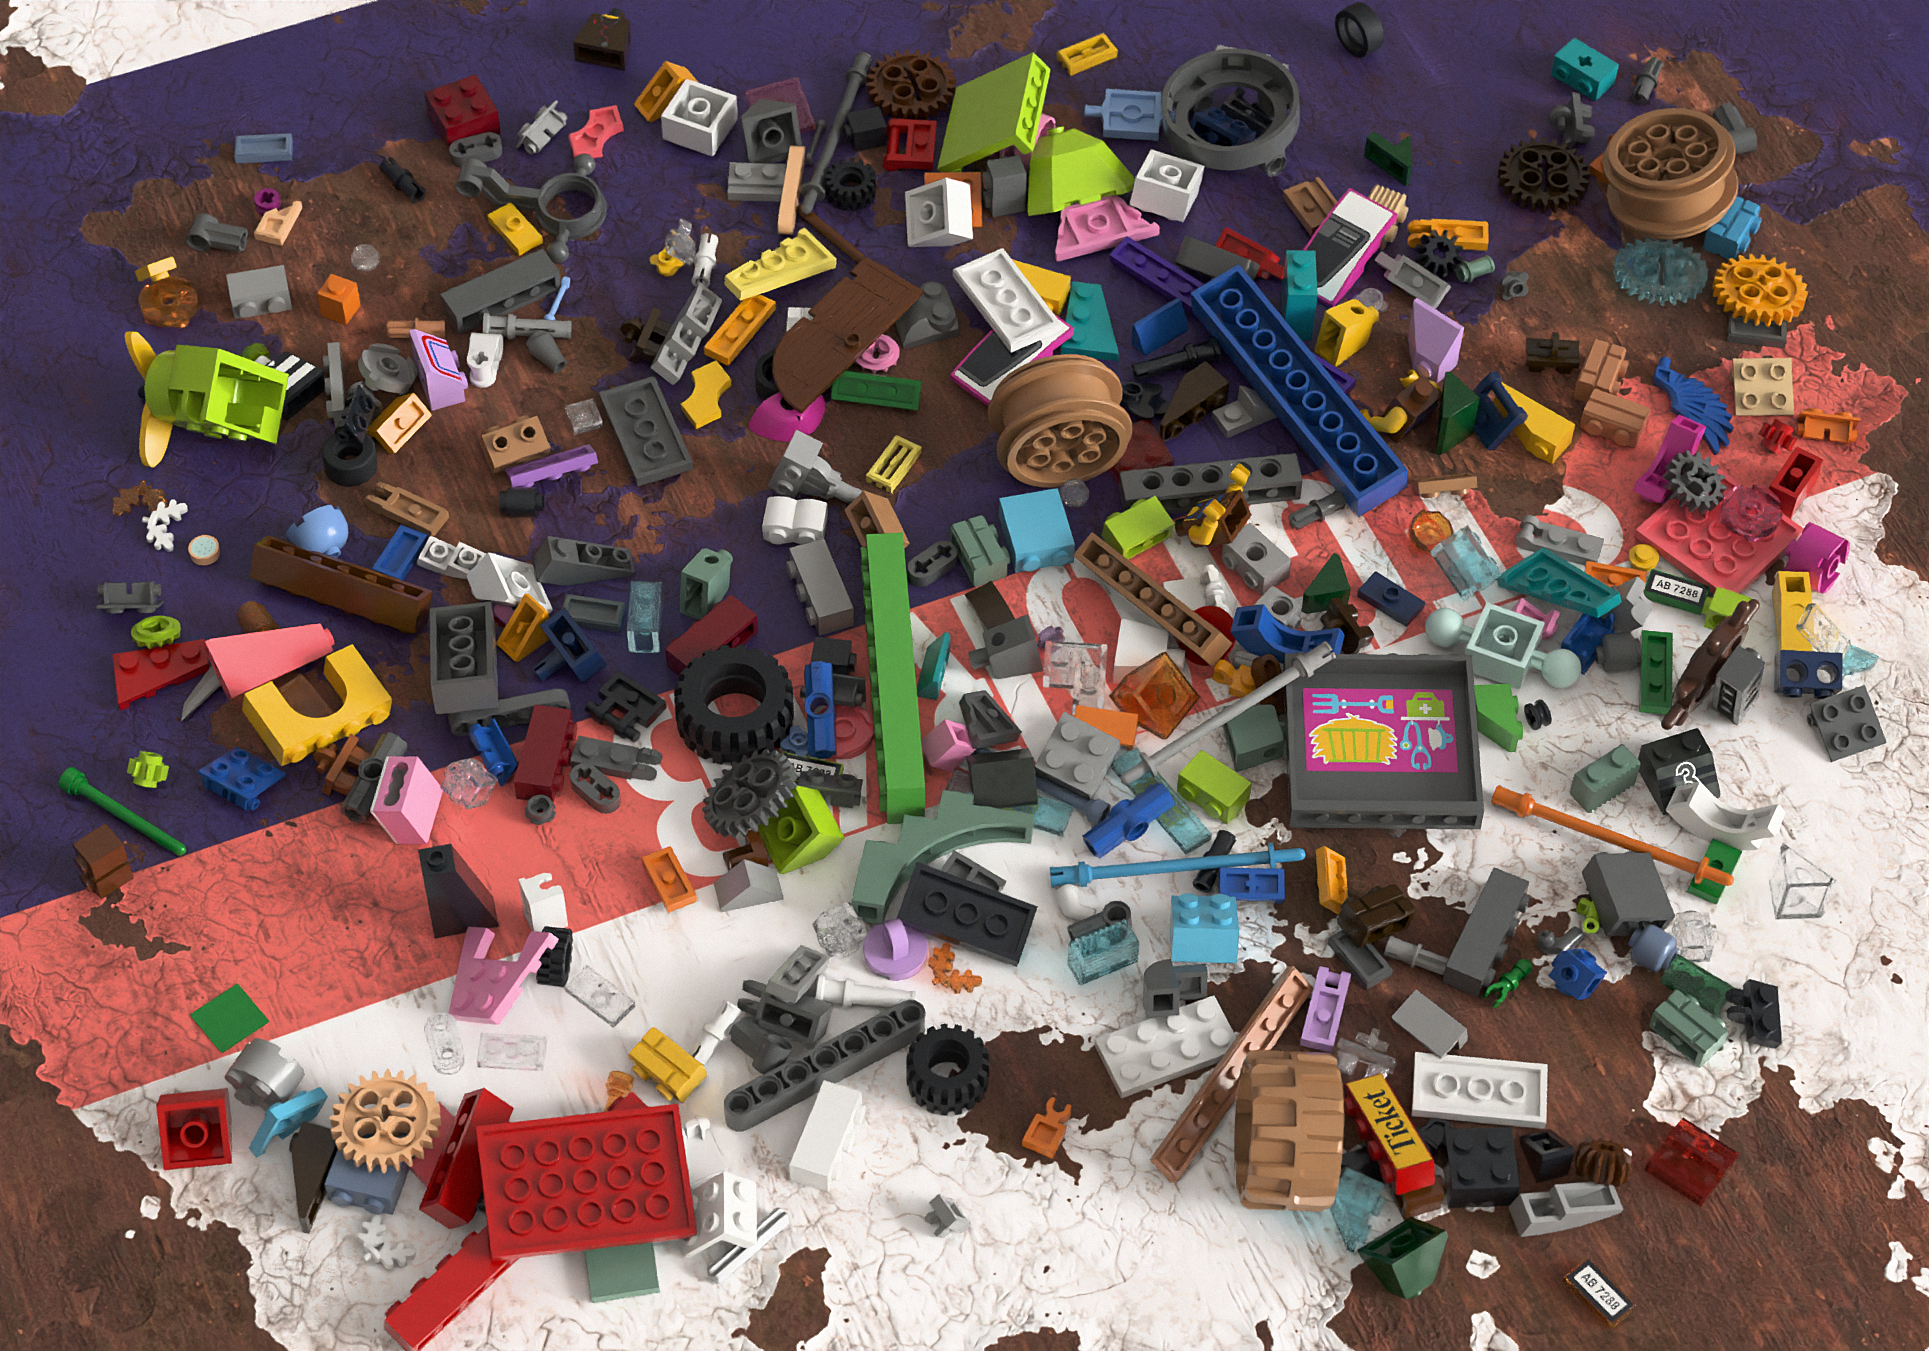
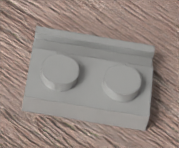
[727,162,786,202]

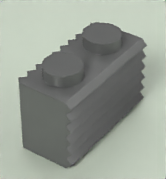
[982,154,1027,217]

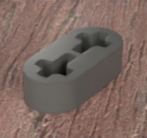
[449,132,503,167]
[907,541,958,587]
[570,763,621,814]

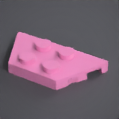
[1055,195,1160,262]

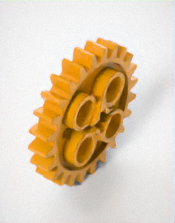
[1712,254,1808,327]

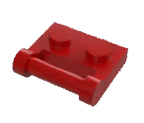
[883,119,937,171]

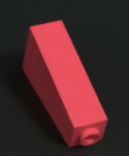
[202,623,335,701]

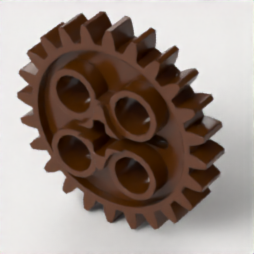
[866,49,956,120]

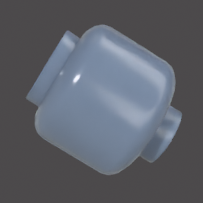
[1628,925,1679,973]

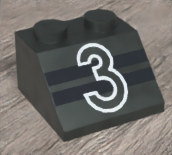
[1638,728,1721,815]

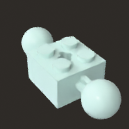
[1425,602,1581,690]

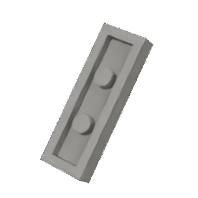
[323,342,346,428]
[765,945,830,1004]

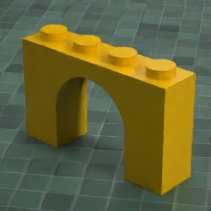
[242,644,392,767]

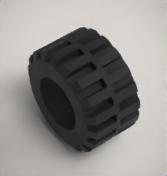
[906,1024,990,1116]

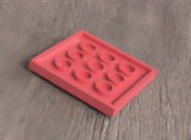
[1634,463,1804,594]

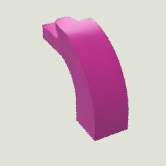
[1633,414,1706,505]

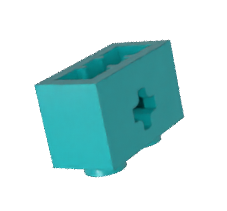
[1551,38,1619,101]

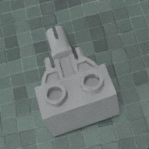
[767,430,863,505]

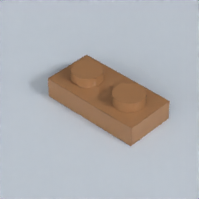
[1412,472,1477,498]

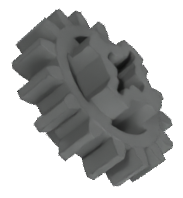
[1663,450,1727,514]

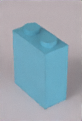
[999,488,1075,573]

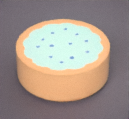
[188,535,220,565]

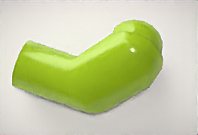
[1576,898,1600,934]

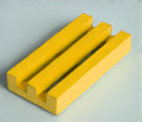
[1056,33,1118,76]

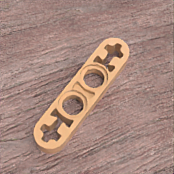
[778,145,805,235]

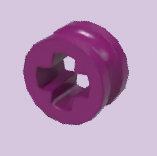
[254,188,281,216]

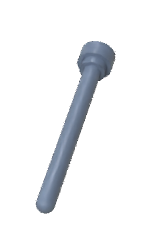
[975,748,1111,825]

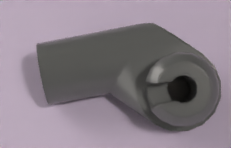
[1536,926,1585,955]

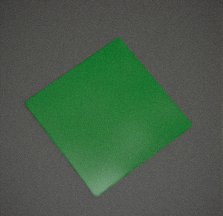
[190,984,269,1053]

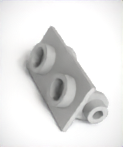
[515,100,567,155]

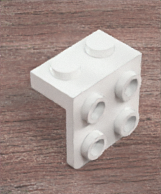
[681,1171,757,1257]

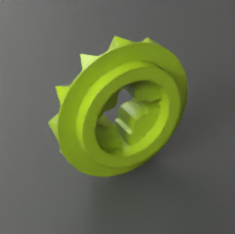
[131,616,181,649]

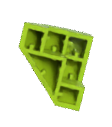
[1028,126,1135,216]

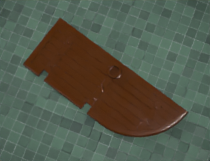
[772,257,923,413]

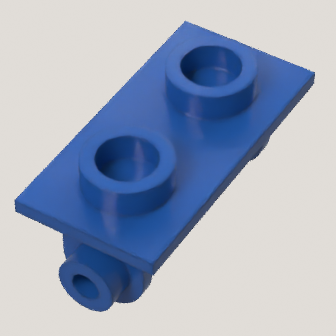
[468,719,519,786]

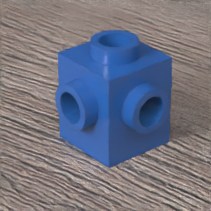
[1548,948,1608,1000]

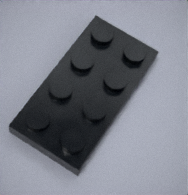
[896,862,1038,967]

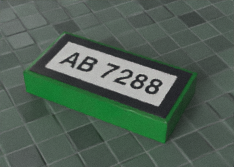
[1644,569,1710,615]

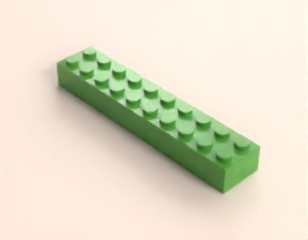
[861,532,925,824]

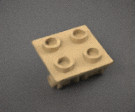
[1730,358,1794,416]

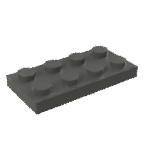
[599,376,694,486]

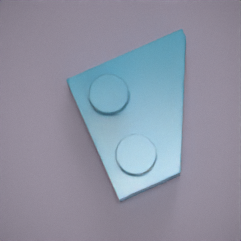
[249,1087,328,1158]

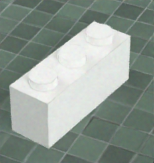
[789,1081,866,1192]

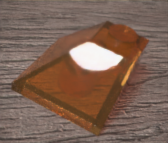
[1109,652,1200,740]

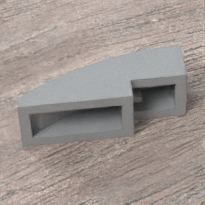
[1509,1182,1623,1237]

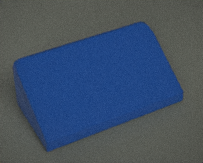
[1132,298,1188,355]

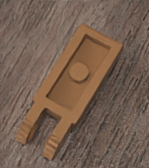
[364,481,449,537]

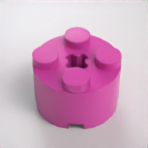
[1783,522,1850,594]

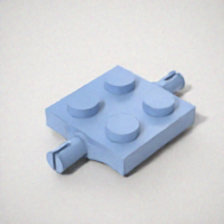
[1085,89,1175,141]

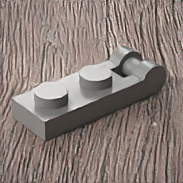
[1515,515,1604,566]

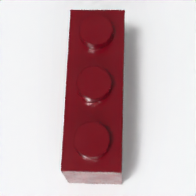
[665,595,758,676]
[514,704,577,803]

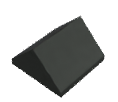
[967,748,1038,809]

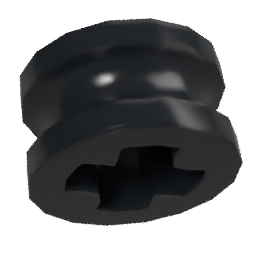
[1524,699,1552,730]

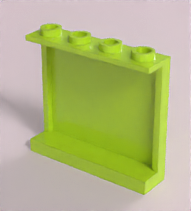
[937,52,1051,173]

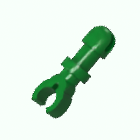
[1483,959,1533,1008]

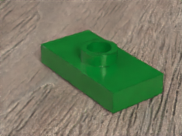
[1687,839,1742,905]

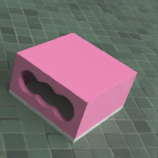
[370,756,443,844]

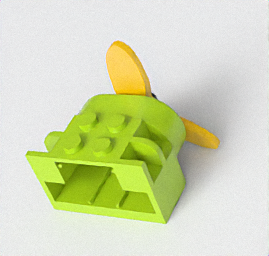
[125,331,289,467]

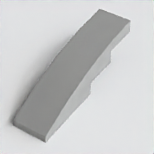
[650,282,722,385]

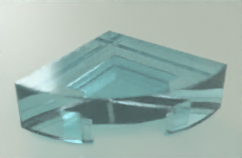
[1842,644,1879,675]

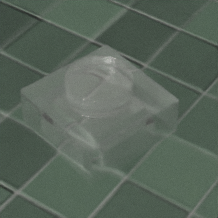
[565,398,603,435]

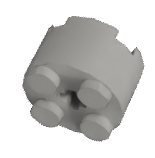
[224,1038,305,1112]

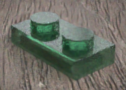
[1660,954,1735,1016]

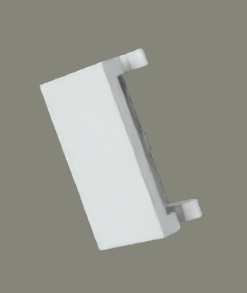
[518,873,568,932]

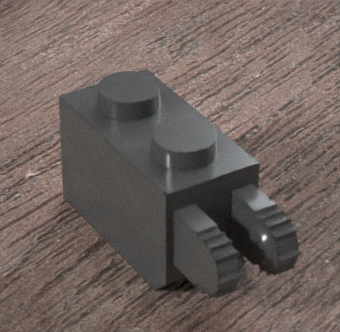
[737,979,833,1046]

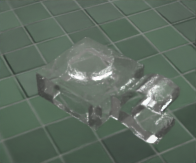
[665,218,697,266]

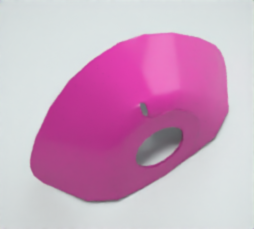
[749,392,826,442]

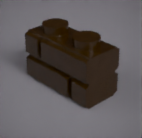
[1337,884,1416,948]

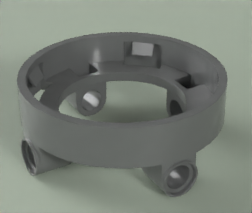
[1161,49,1300,177]

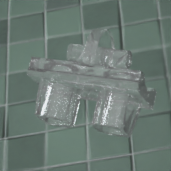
[1336,1028,1397,1078]

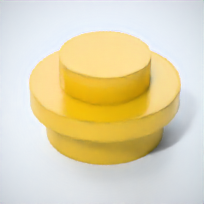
[1628,544,1659,572]

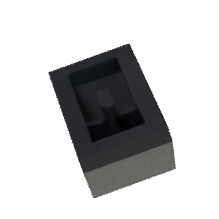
[1519,1129,1575,1183]

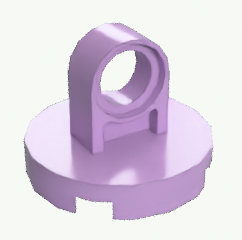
[863,919,928,981]

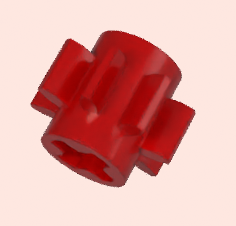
[1758,419,1797,455]

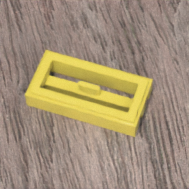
[866,435,922,494]

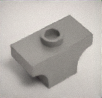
[1601,576,1654,632]

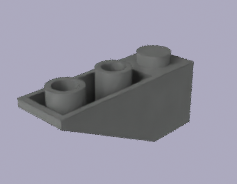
[533,536,635,586]

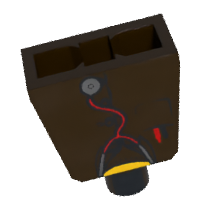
[573,8,631,71]

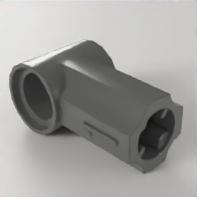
[1712,103,1757,155]
[186,213,248,253]
[1067,901,1132,953]
[729,1017,793,1074]

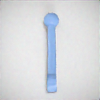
[544,276,570,320]

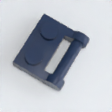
[1473,372,1528,451]

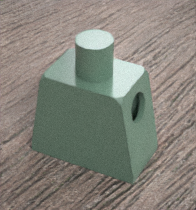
[679,548,733,620]
[1222,705,1286,772]

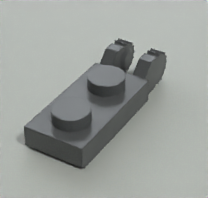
[570,736,663,781]

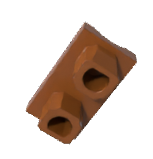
[314,734,371,796]

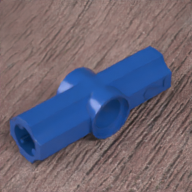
[804,661,837,759]
[1082,782,1175,859]

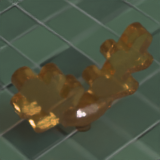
[112,480,169,516]
[928,942,982,994]

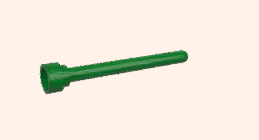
[58,767,186,856]

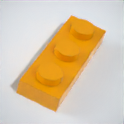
[704,294,776,366]

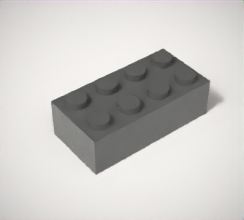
[430,601,499,714]

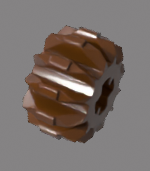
[1575,1138,1632,1187]

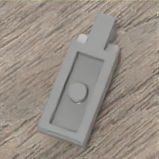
[1375,251,1451,309]

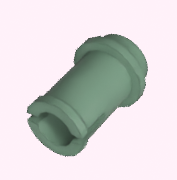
[1456,255,1495,283]

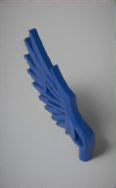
[1653,356,1734,455]

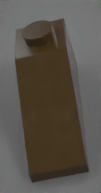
[289,1122,337,1234]

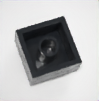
[1440,1127,1520,1208]

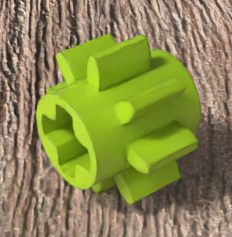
[127,751,169,788]

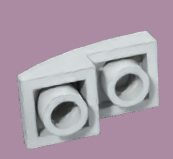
[417,536,486,579]

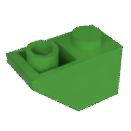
[1474,683,1523,753]

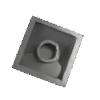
[894,282,959,349]

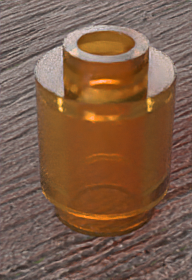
[237,601,280,634]

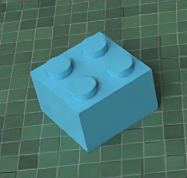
[1170,893,1239,963]

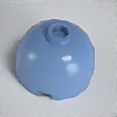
[286,505,348,558]

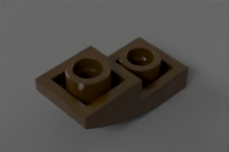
[964,581,1015,631]

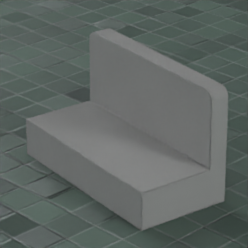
[1392,989,1468,1058]

